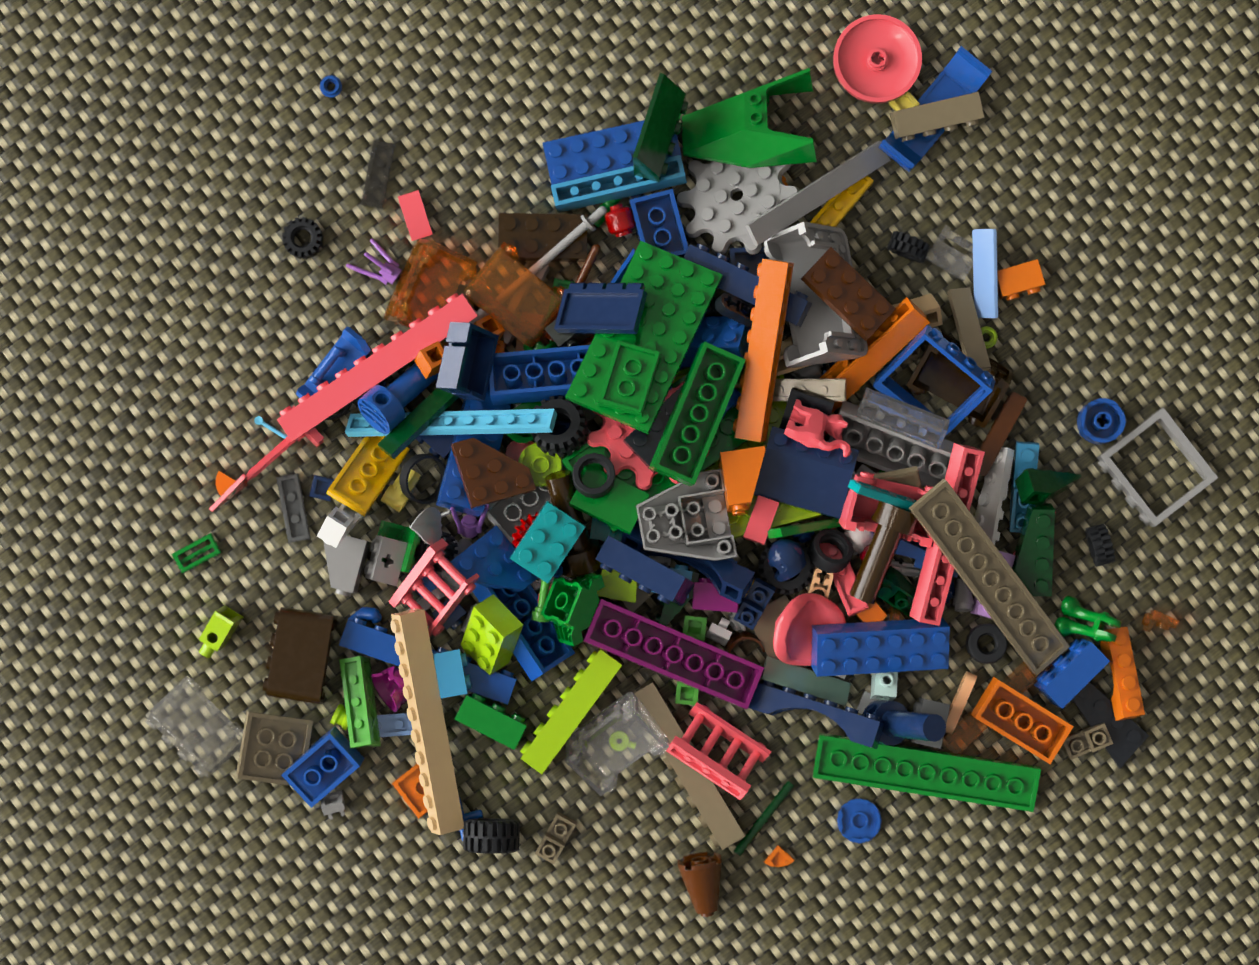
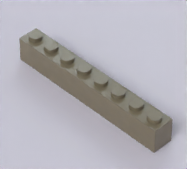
[629,682,745,850]

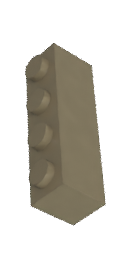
[889,92,985,142]

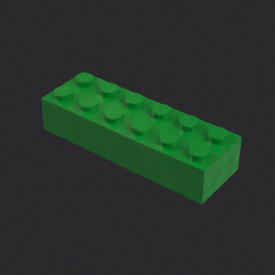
[649,342,746,486]

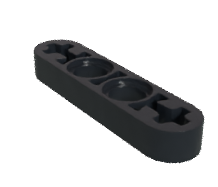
[714,293,791,341]

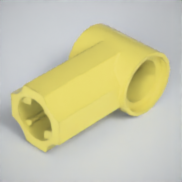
[381,469,421,513]

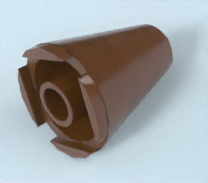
[677,852,722,917]

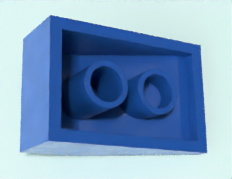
[281,726,365,808]

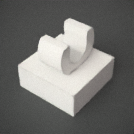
[705,617,732,646]

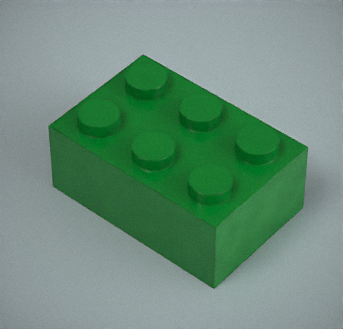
[454,693,528,750]

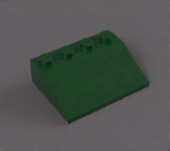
[633,73,689,182]

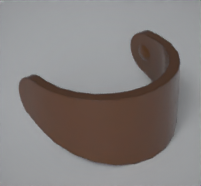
[725,631,765,653]

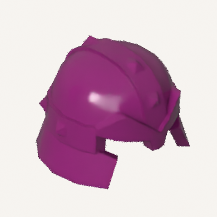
[371,666,407,712]

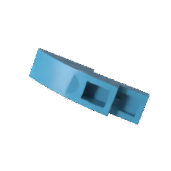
[1009,441,1040,533]

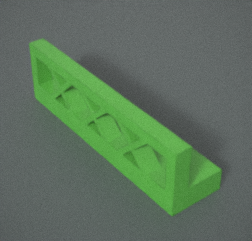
[339,656,381,749]

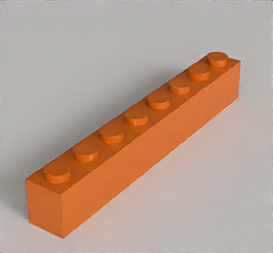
[733,259,794,442]

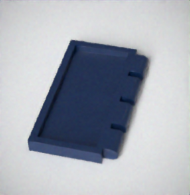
[554,283,647,334]

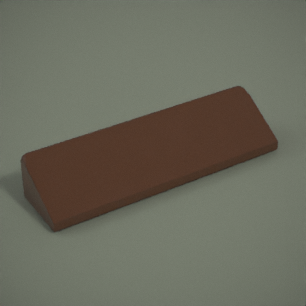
[979,392,1027,476]

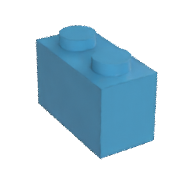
[433,649,472,698]

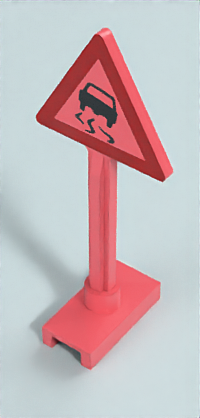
[209,406,324,512]

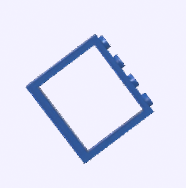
[873,325,995,438]

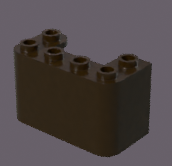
[263,607,338,704]

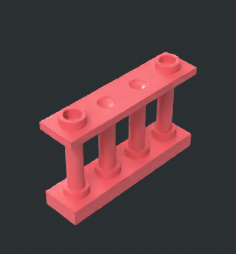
[389,538,480,637]
[665,702,772,800]

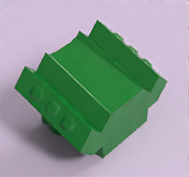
[540,573,605,647]

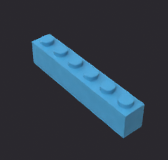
[551,155,687,213]

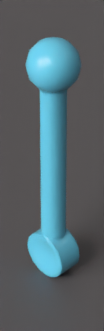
[254,416,287,439]

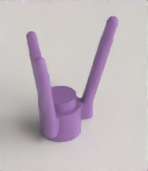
[346,239,402,285]
[450,504,490,538]

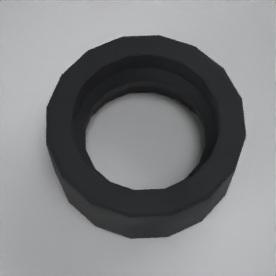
[572,453,616,499]
[808,529,854,573]

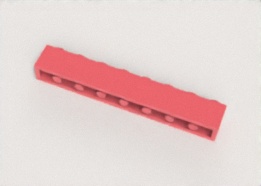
[909,443,985,626]

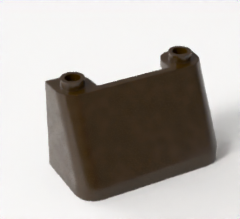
[906,332,1013,428]

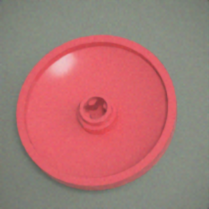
[833,14,922,104]

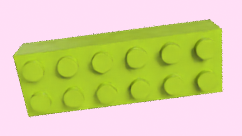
[520,649,622,774]

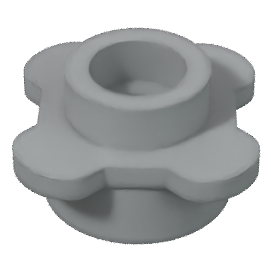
[728,612,746,633]

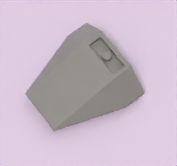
[636,469,737,561]

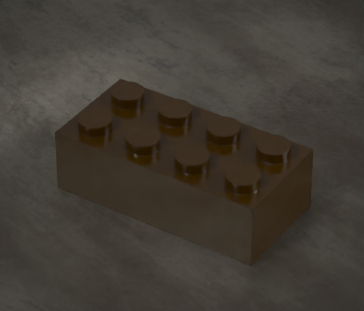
[498,213,588,262]

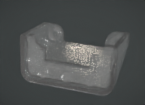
[566,692,669,796]

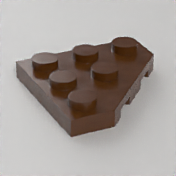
[451,438,536,509]

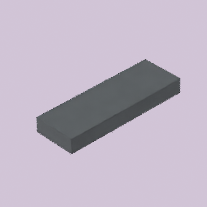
[276,473,311,543]

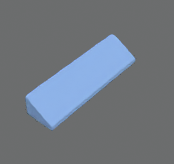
[972,229,998,318]

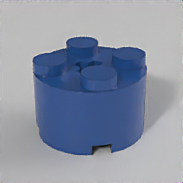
[1077,398,1126,444]

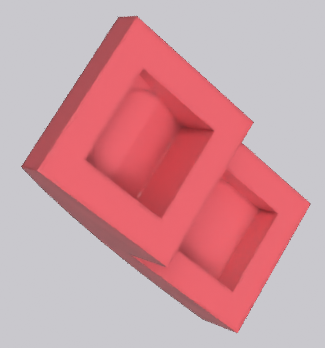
[398,190,433,241]

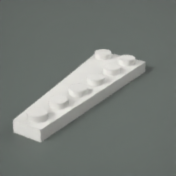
[974,447,1015,545]

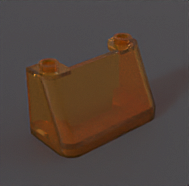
[384,239,478,342]
[464,242,565,347]

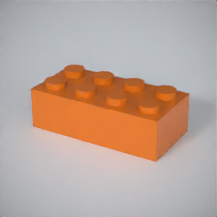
[970,677,1074,764]

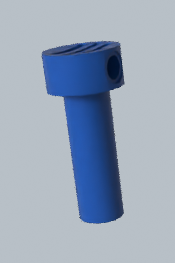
[357,363,439,434]

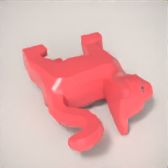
[784,399,851,457]

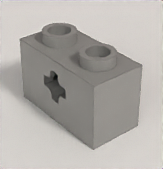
[364,535,408,586]

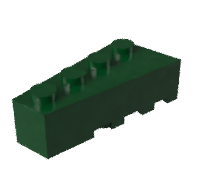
[1012,503,1055,596]

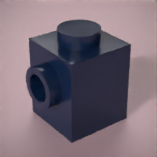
[432,599,468,630]

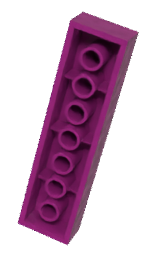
[582,599,764,709]

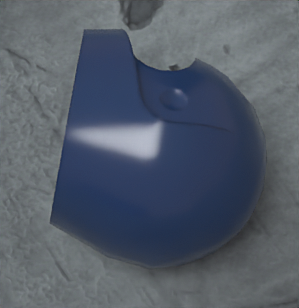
[768,539,806,582]

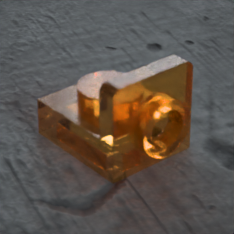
[1142,610,1179,632]

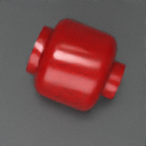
[605,203,636,237]

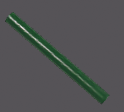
[734,781,795,856]

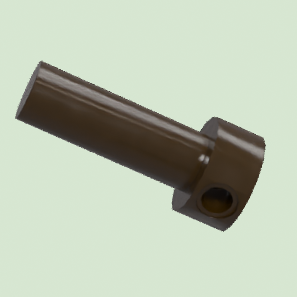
[545,470,601,577]
[849,501,918,604]

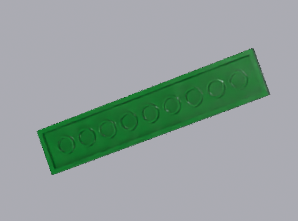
[812,733,1041,812]

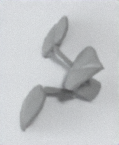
[410,507,472,558]

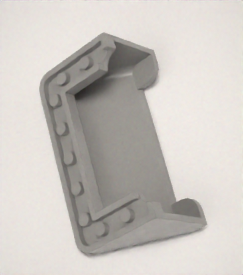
[764,222,868,368]

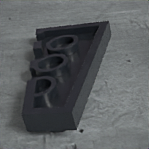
[1072,682,1149,769]

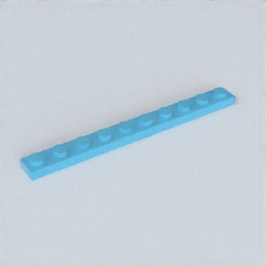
[345,409,557,437]

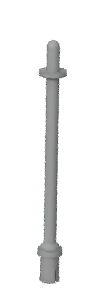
[471,206,607,324]

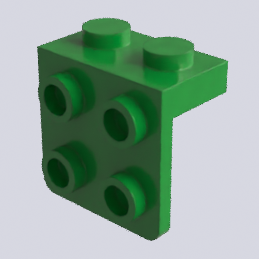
[378,520,421,573]

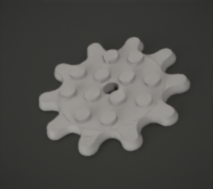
[676,160,800,255]

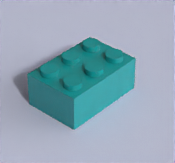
[510,501,585,584]

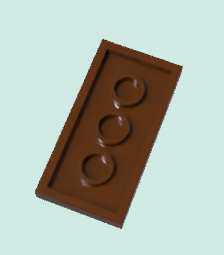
[801,247,896,341]

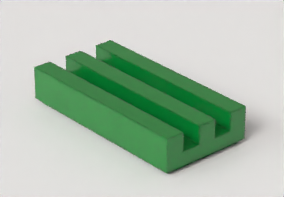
[172,533,222,574]

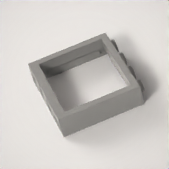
[1097,407,1218,527]

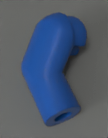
[348,607,382,624]

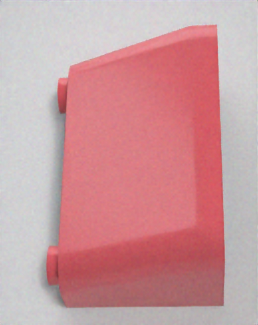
[838,471,933,548]

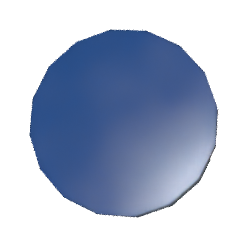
[837,798,882,843]

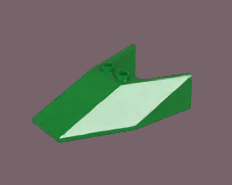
[682,68,817,168]

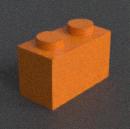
[998,259,1046,301]

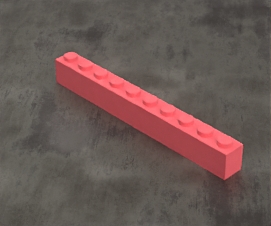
[277,293,478,442]

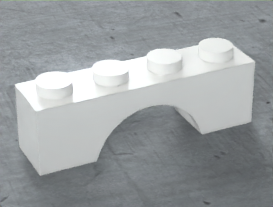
[317,504,363,548]

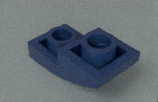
[734,577,776,630]

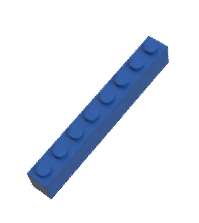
[339,617,517,705]

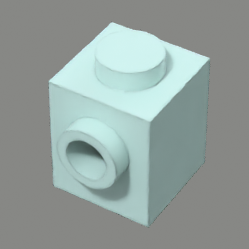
[870,672,898,701]

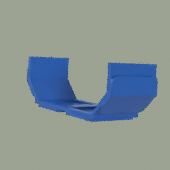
[878,46,992,172]

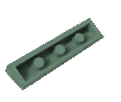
[761,656,851,706]

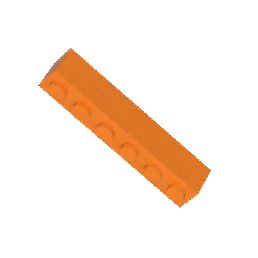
[820,297,930,413]

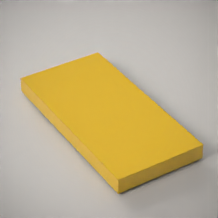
[326,436,410,517]

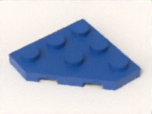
[450,525,538,593]

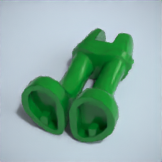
[1054,595,1122,642]

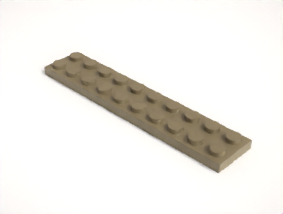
[909,479,1070,676]

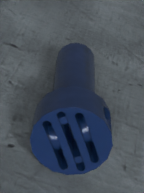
[862,700,946,745]

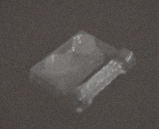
[926,225,973,281]

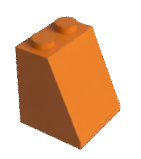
[718,446,766,516]

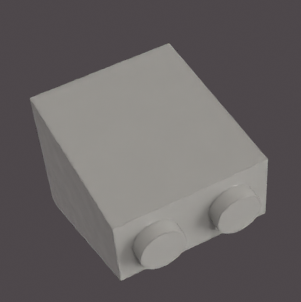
[323,536,371,597]

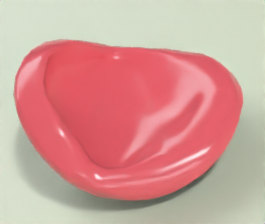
[773,593,846,666]

